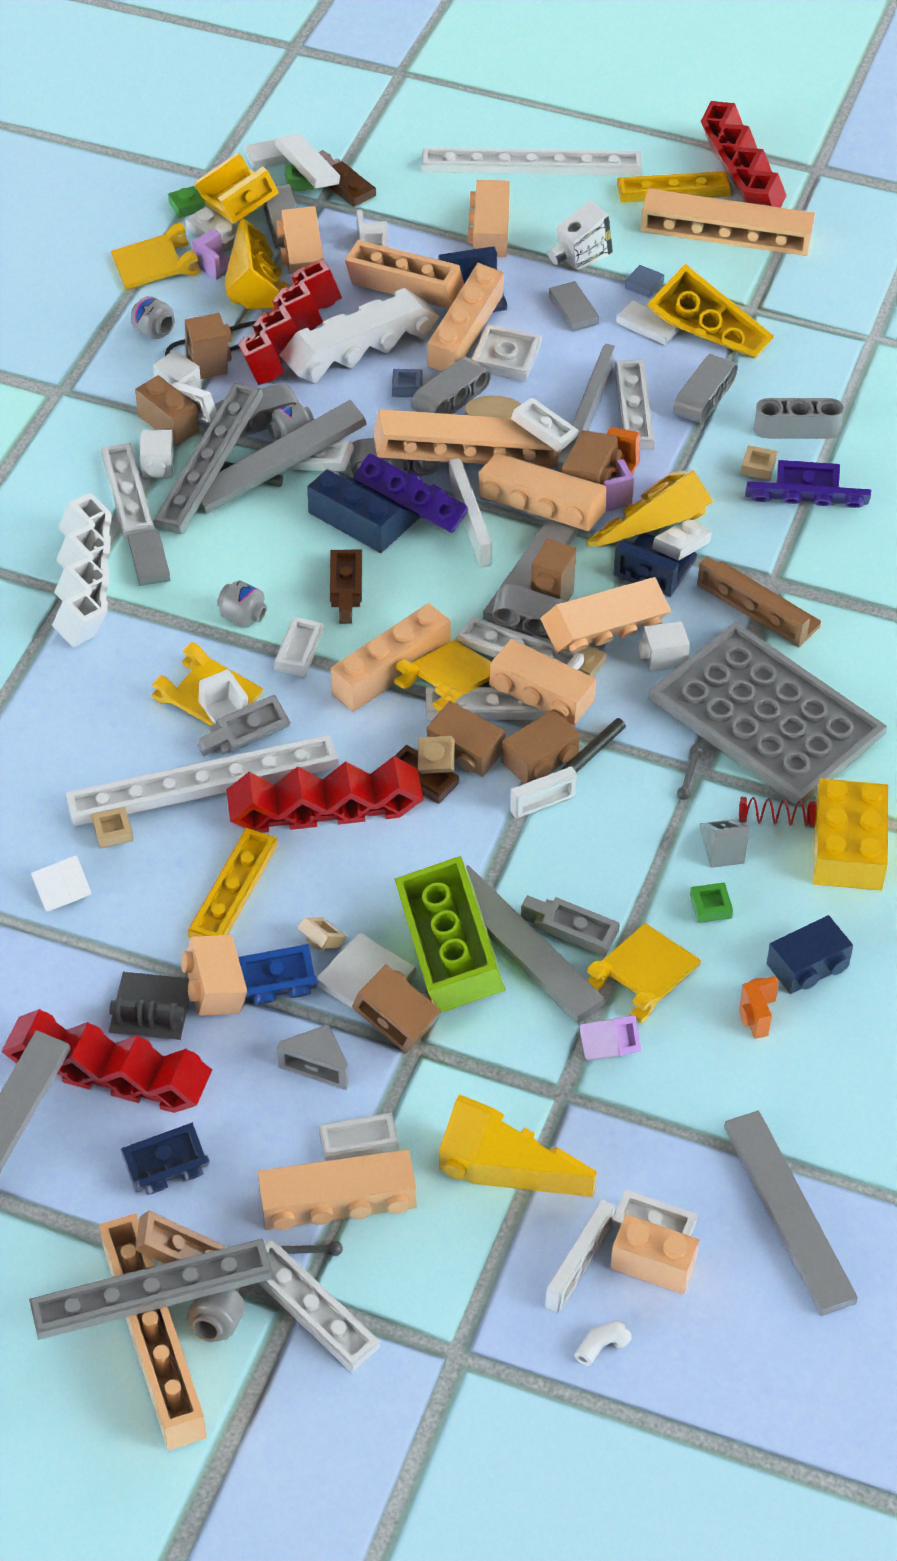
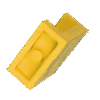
[194,153,279,224]

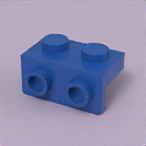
[238,944,318,1005]

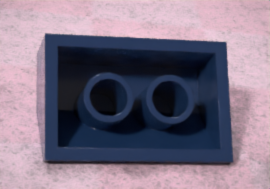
[307,469,420,553]

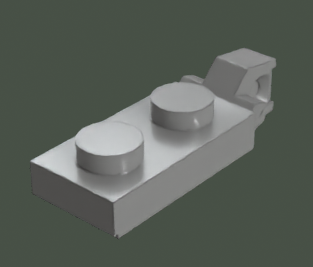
[197,695,291,757]
[520,895,620,957]

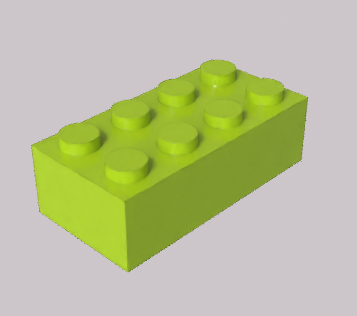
[394,856,506,1013]

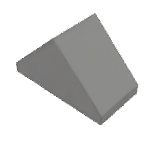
[700,819,749,868]
[277,1024,349,1090]

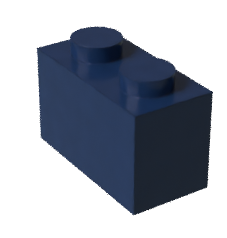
[766,915,853,994]

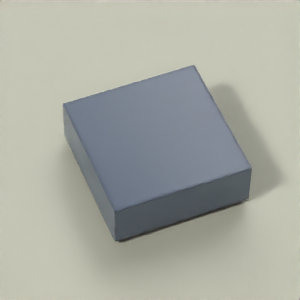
[625,264,664,298]
[392,369,423,397]

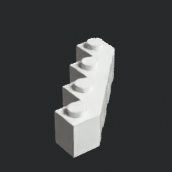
[280,288,440,384]
[52,492,112,648]

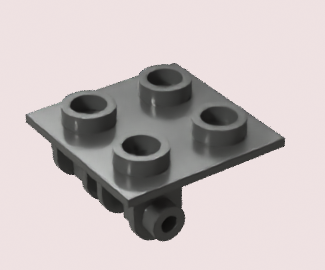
[109,972,190,1040]

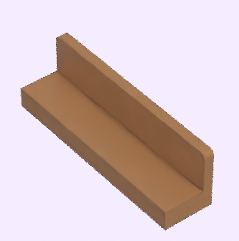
[697,556,821,647]

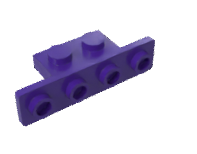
[353,454,468,533]
[745,460,872,508]

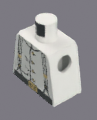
[547,200,613,270]

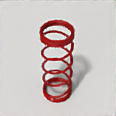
[739,796,817,828]

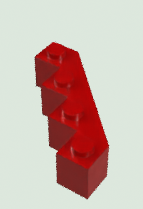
[700,101,787,208]
[238,258,342,386]
[226,756,423,833]
[1,1009,213,1113]

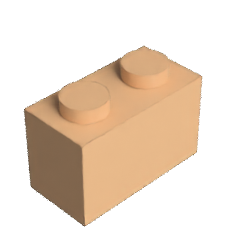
[276,206,324,274]
[181,935,247,1016]
[610,1214,700,1295]

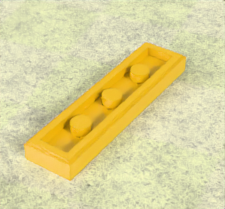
[617,171,731,203]
[188,828,278,938]

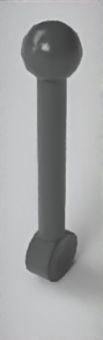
[677,743,704,800]
[280,1241,343,1256]

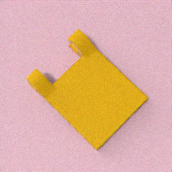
[111,223,201,290]
[394,640,491,711]
[152,642,263,726]
[587,923,701,1023]

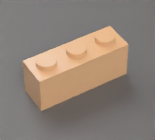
[468,180,510,257]
[489,639,597,726]

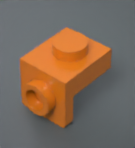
[607,427,640,477]
[739,976,779,1039]

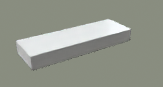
[275,134,340,189]
[545,1199,615,1314]

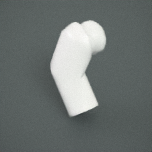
[574,1320,632,1366]

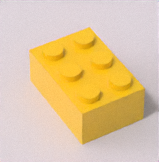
[812,778,888,891]

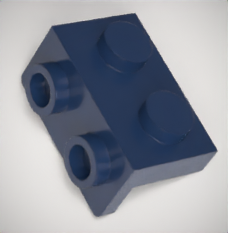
[120,1122,210,1195]

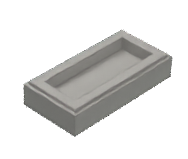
[549,281,599,331]
[128,529,171,586]

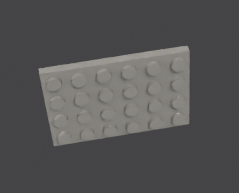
[648,621,887,807]

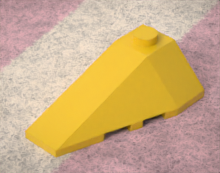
[225,218,289,309]
[647,264,774,359]
[586,470,713,547]
[439,1094,597,1197]

